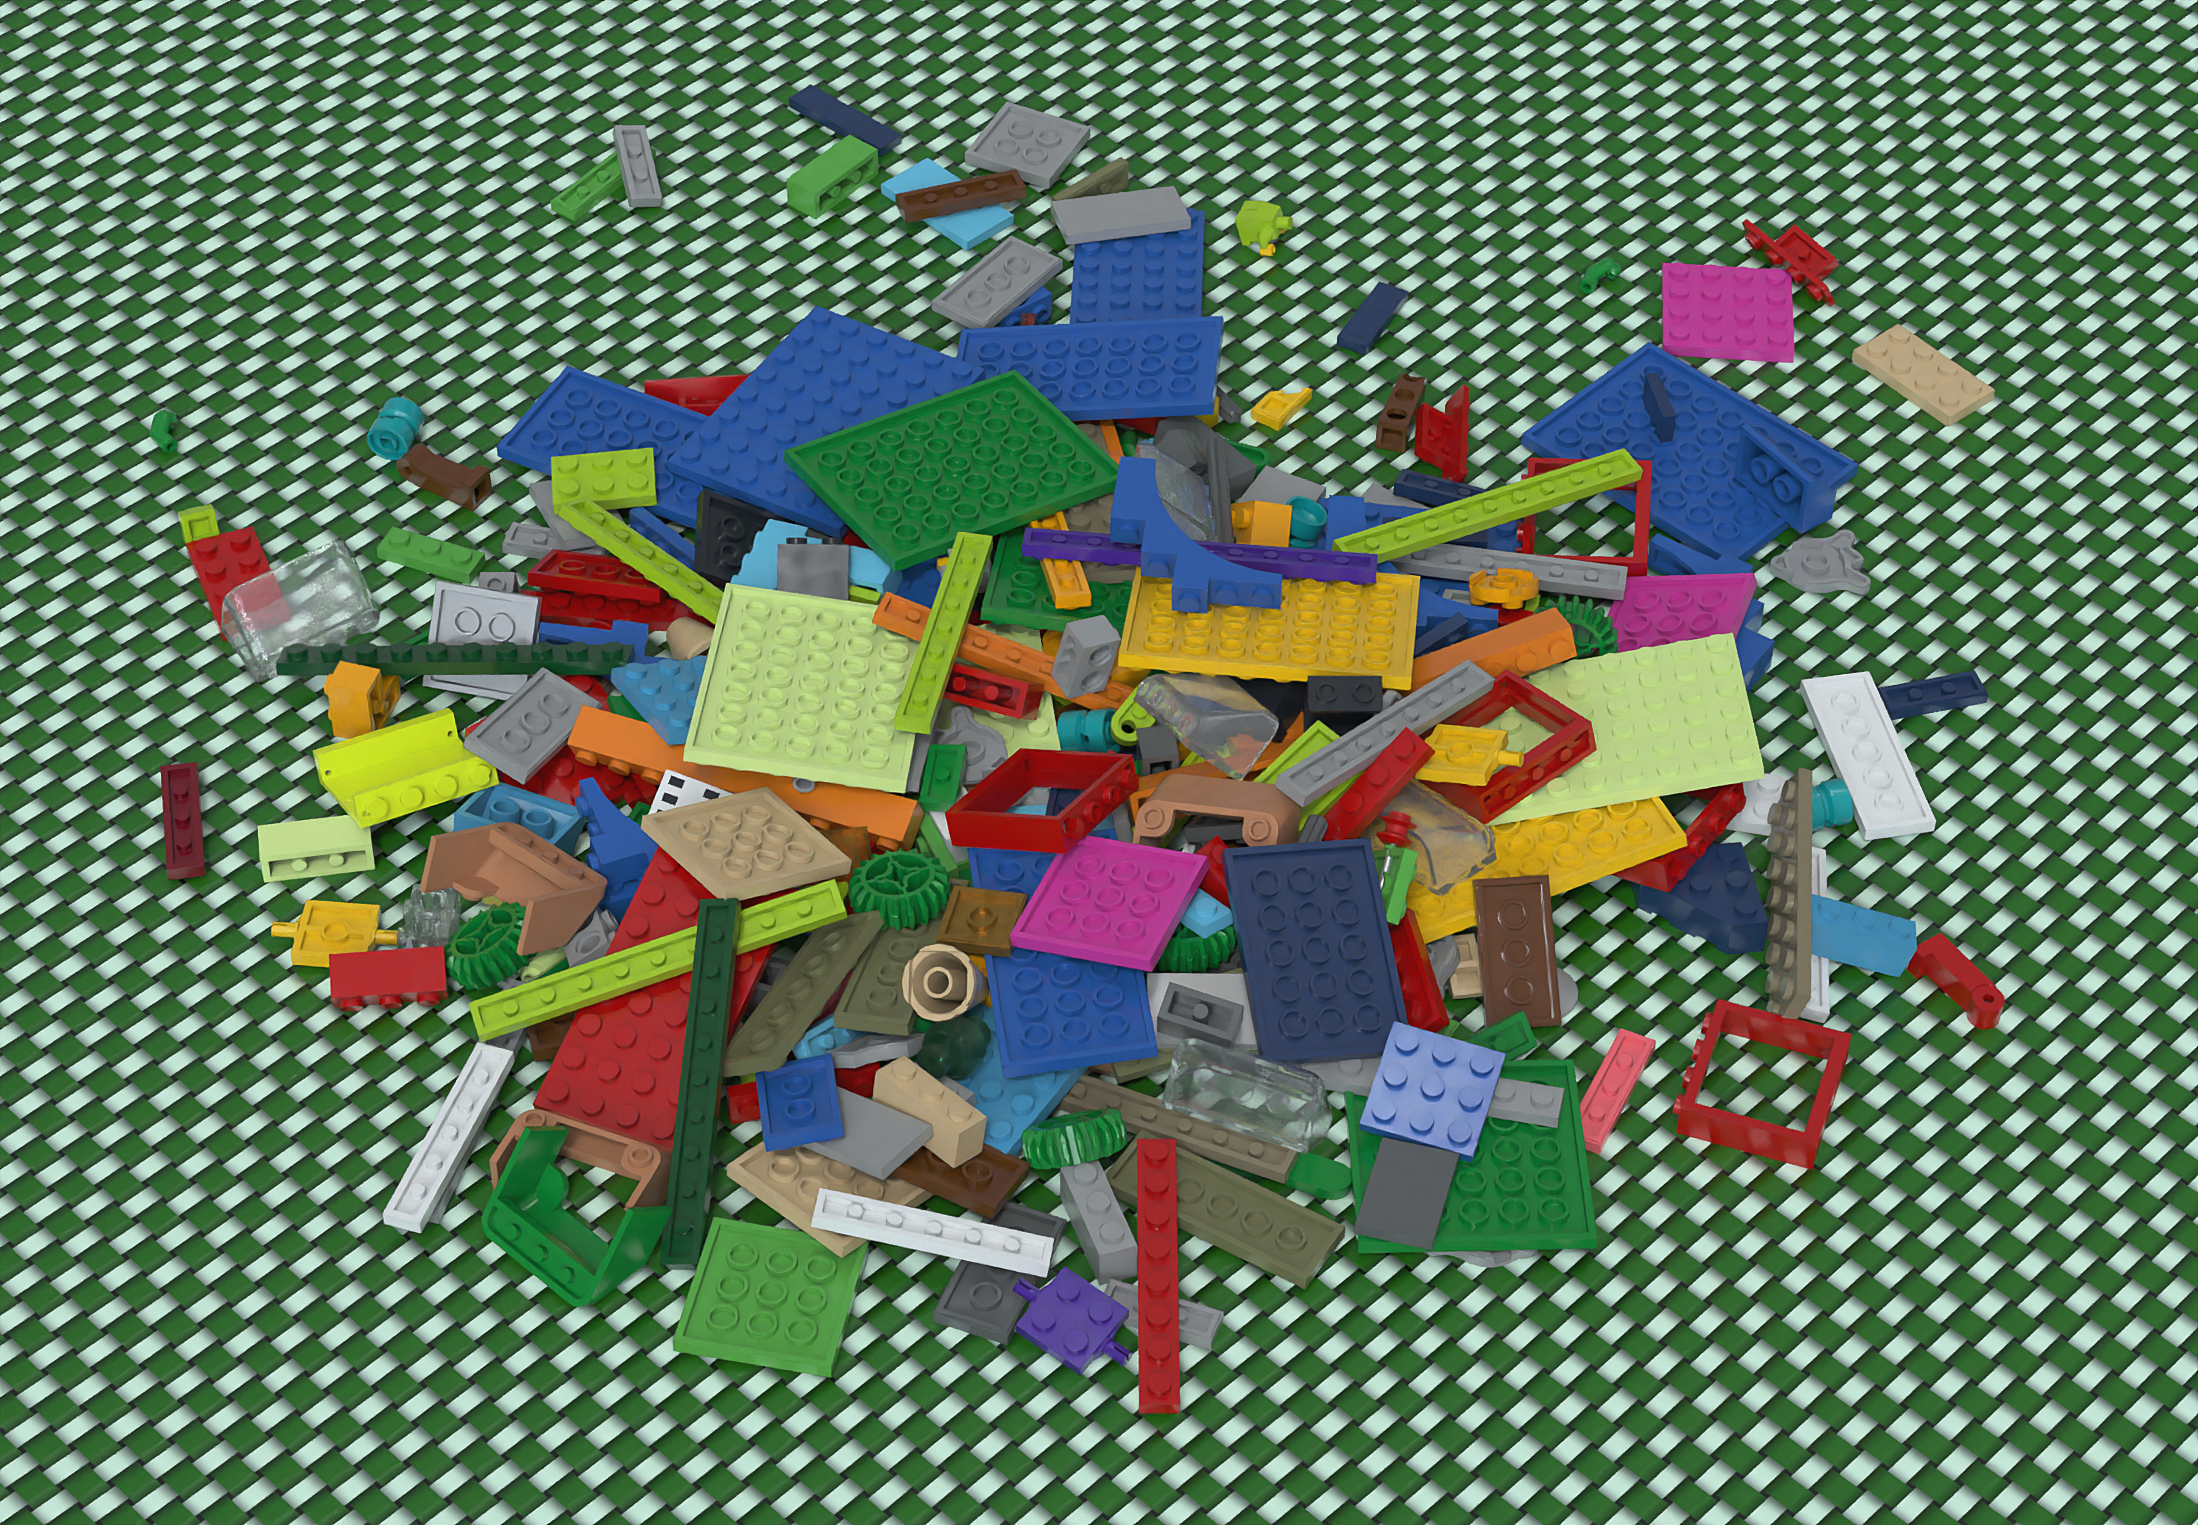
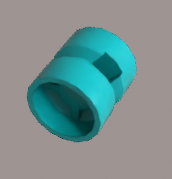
[367,397,425,461]
[1286,496,1328,549]
[1057,708,1123,754]
[1812,778,1853,832]

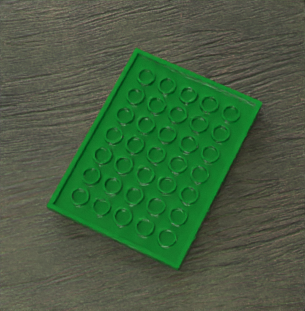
[784,369,1119,572]

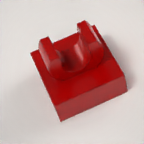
[622,773,658,809]

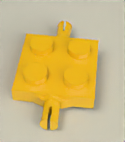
[1415,724,1524,786]
[271,900,401,967]

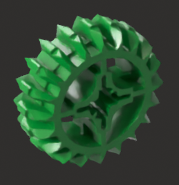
[1534,595,1619,664]
[848,847,951,932]
[444,902,538,991]
[1155,909,1236,973]
[1021,1108,1127,1170]

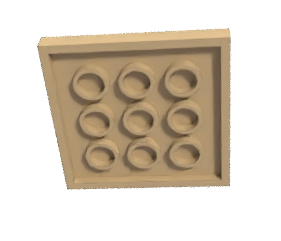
[641,787,852,901]
[727,1141,934,1258]

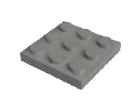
[965,102,1090,189]
[422,580,542,700]

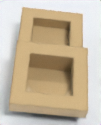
[1446,933,1482,999]

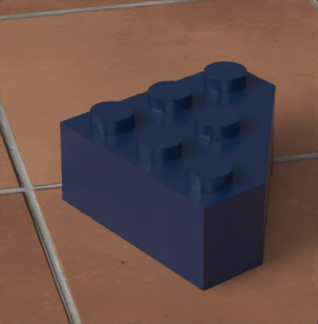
[1630,842,1768,955]

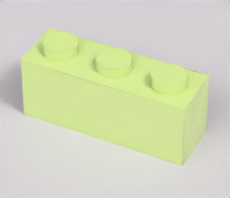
[257,815,375,883]

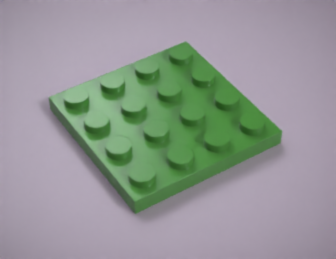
[673,1217,869,1378]

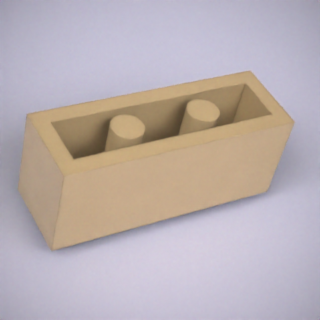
[872,1055,987,1169]

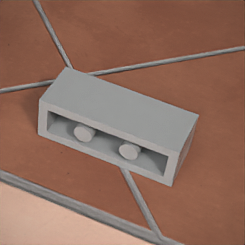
[1060,1160,1137,1286]

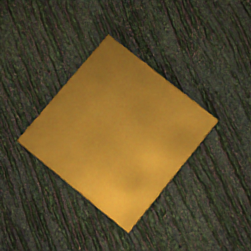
[935,885,1028,958]

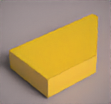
[1251,388,1312,431]

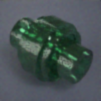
[917,1016,991,1080]

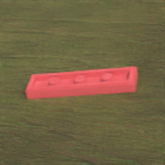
[1580,1028,1656,1154]

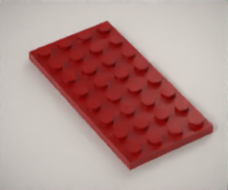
[533,846,798,1149]

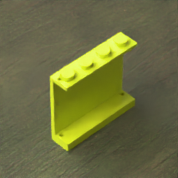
[313,708,499,829]

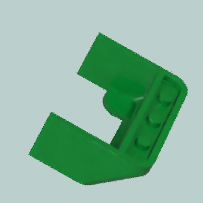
[481,1126,673,1307]

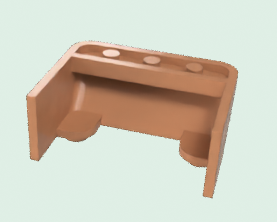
[1132,774,1302,848]
[420,822,607,956]
[489,1109,672,1212]

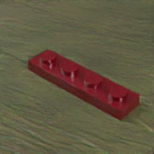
[160,762,206,880]

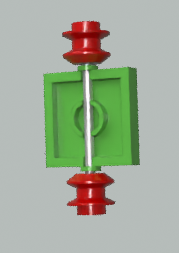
[1373,811,1418,926]

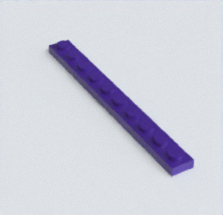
[1022,528,1378,585]

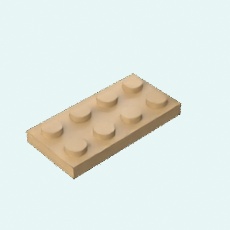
[1852,324,1995,427]

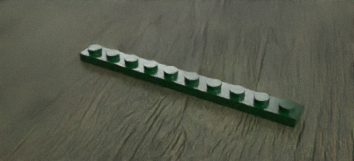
[275,642,635,676]
[660,898,742,1270]

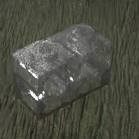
[397,884,462,949]

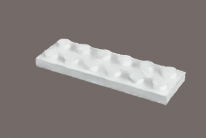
[1800,671,1936,841]

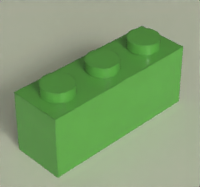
[786,135,878,219]

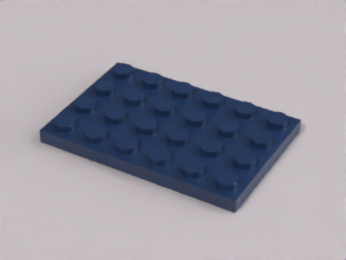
[1221,838,1408,1067]

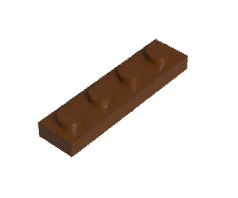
[895,169,1026,223]

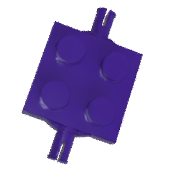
[1013,1266,1133,1376]

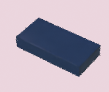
[1642,373,1676,443]

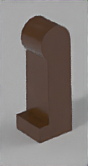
[1375,373,1427,453]
[396,444,492,512]

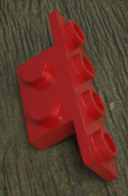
[1742,219,1839,307]
[644,374,750,417]
[1414,384,1471,483]

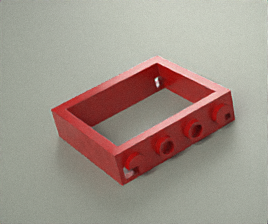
[1516,458,1652,577]
[1413,669,1597,825]
[945,748,1139,854]
[1610,782,1746,893]
[1673,999,1852,1170]

